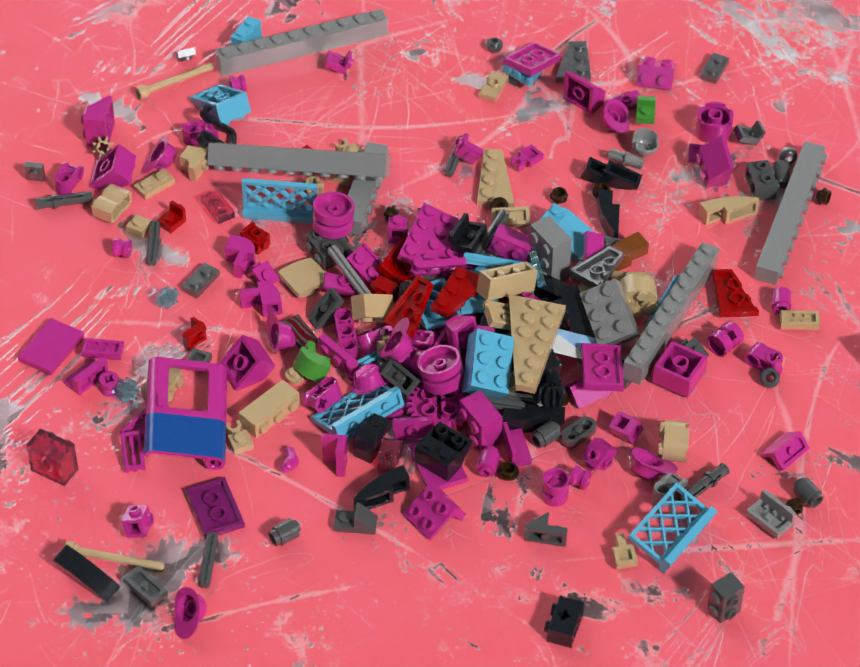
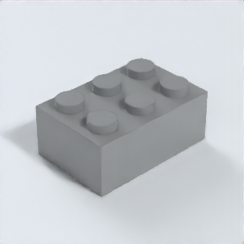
[528,216,572,281]
[579,278,641,345]

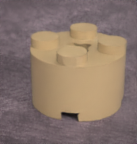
[620,274,658,319]
[657,420,690,463]

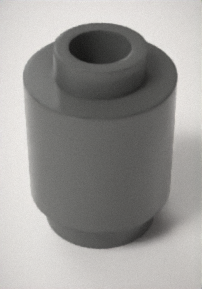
[530,420,561,448]
[793,478,824,508]
[268,518,301,546]

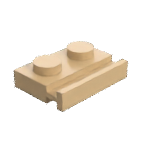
[482,300,511,331]

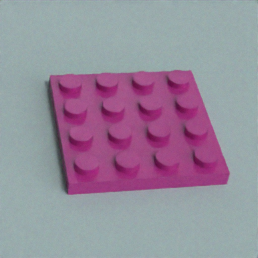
[397,203,478,282]

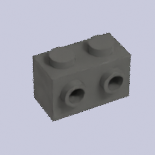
[745,160,780,201]
[304,230,344,270]
[707,572,745,623]

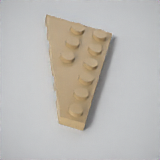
[509,294,566,394]

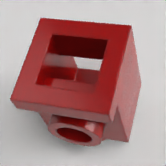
[240,221,271,255]
[368,275,399,303]

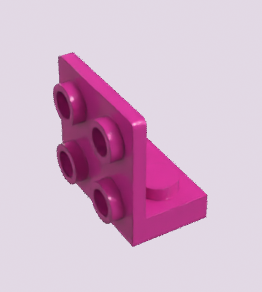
[404,482,466,539]

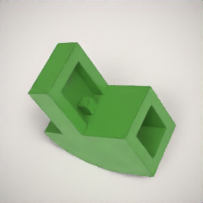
[636,95,656,124]
[293,340,330,383]

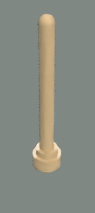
[135,63,214,100]
[65,541,165,570]

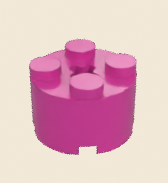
[695,102,734,142]

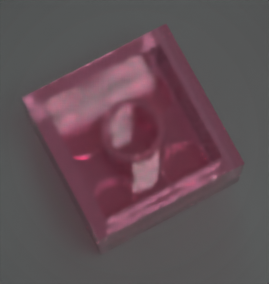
[26,428,79,486]

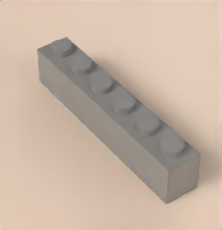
[348,142,391,236]

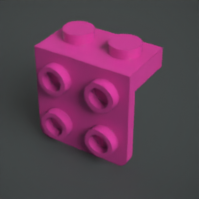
[636,56,676,90]
[488,224,532,262]

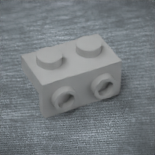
[746,489,796,539]

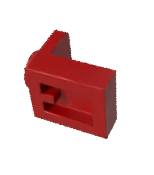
[157,200,186,234]
[182,316,207,351]

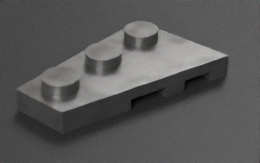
[555,41,591,83]
[570,246,624,288]

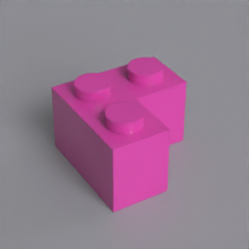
[458,390,503,452]

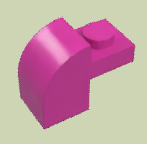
[225,234,256,279]
[239,281,282,317]

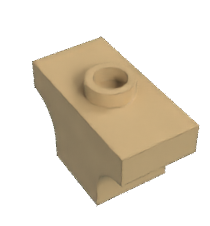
[180,145,209,182]

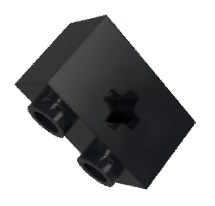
[544,595,585,648]

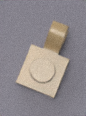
[612,533,638,569]

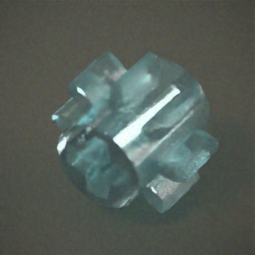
[155,285,180,309]
[115,377,140,403]

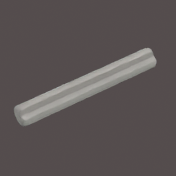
[327,245,372,295]

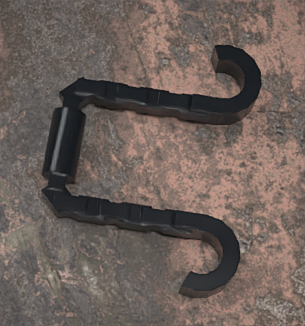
[196,105,237,148]

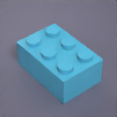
[462,329,514,398]

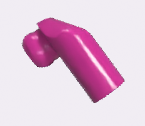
[280,446,299,473]

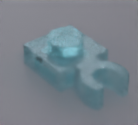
[529,251,546,287]

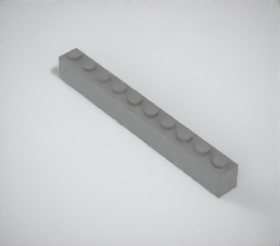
[215,9,388,76]
[754,141,828,285]
[207,142,391,181]
[623,242,720,385]

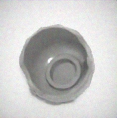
[631,128,659,157]

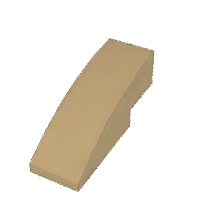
[698,196,760,225]

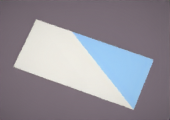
[552,329,598,359]

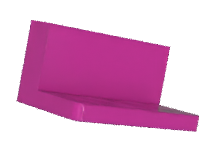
[64,357,109,396]
[565,377,611,409]
[502,422,532,467]
[760,431,810,471]
[322,433,348,477]

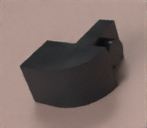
[353,413,392,464]

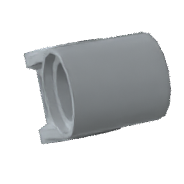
[652,473,688,508]

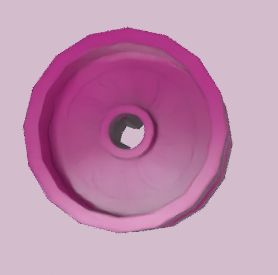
[312,192,355,239]
[417,345,464,395]

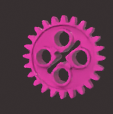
[406,382,467,431]

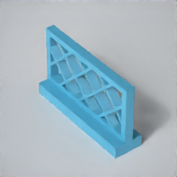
[242,178,318,224]
[311,385,405,440]
[627,482,718,573]

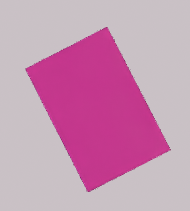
[502,42,562,76]
[18,318,84,375]
[581,343,624,392]
[407,439,468,490]

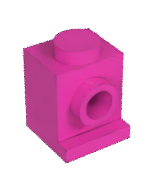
[388,215,408,244]
[608,411,644,445]

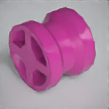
[229,74,247,92]
[112,238,132,258]
[99,371,120,397]
[569,465,592,490]

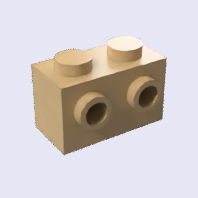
[351,294,394,324]

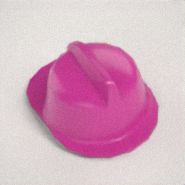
[601,99,629,133]
[142,135,177,173]
[266,311,296,354]
[380,317,412,363]
[351,363,390,394]
[632,448,678,480]
[174,587,207,639]

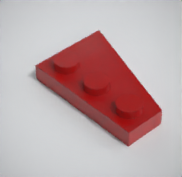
[376,234,412,290]
[430,266,479,318]
[712,269,759,318]
[383,275,434,340]

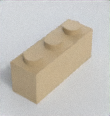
[476,261,538,301]
[238,379,300,438]

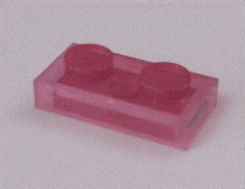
[201,189,235,224]

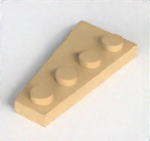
[477,148,514,207]

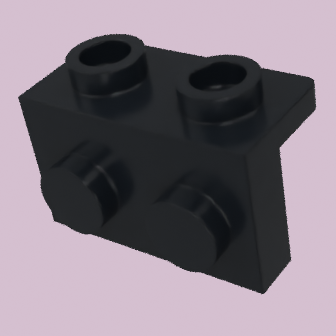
[448,213,487,253]

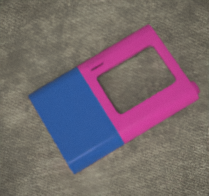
[144,357,227,470]

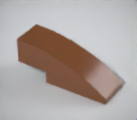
[611,231,649,271]

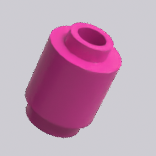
[772,287,791,315]
[476,446,500,477]

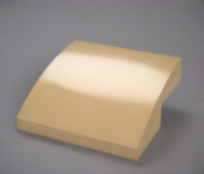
[277,257,325,298]

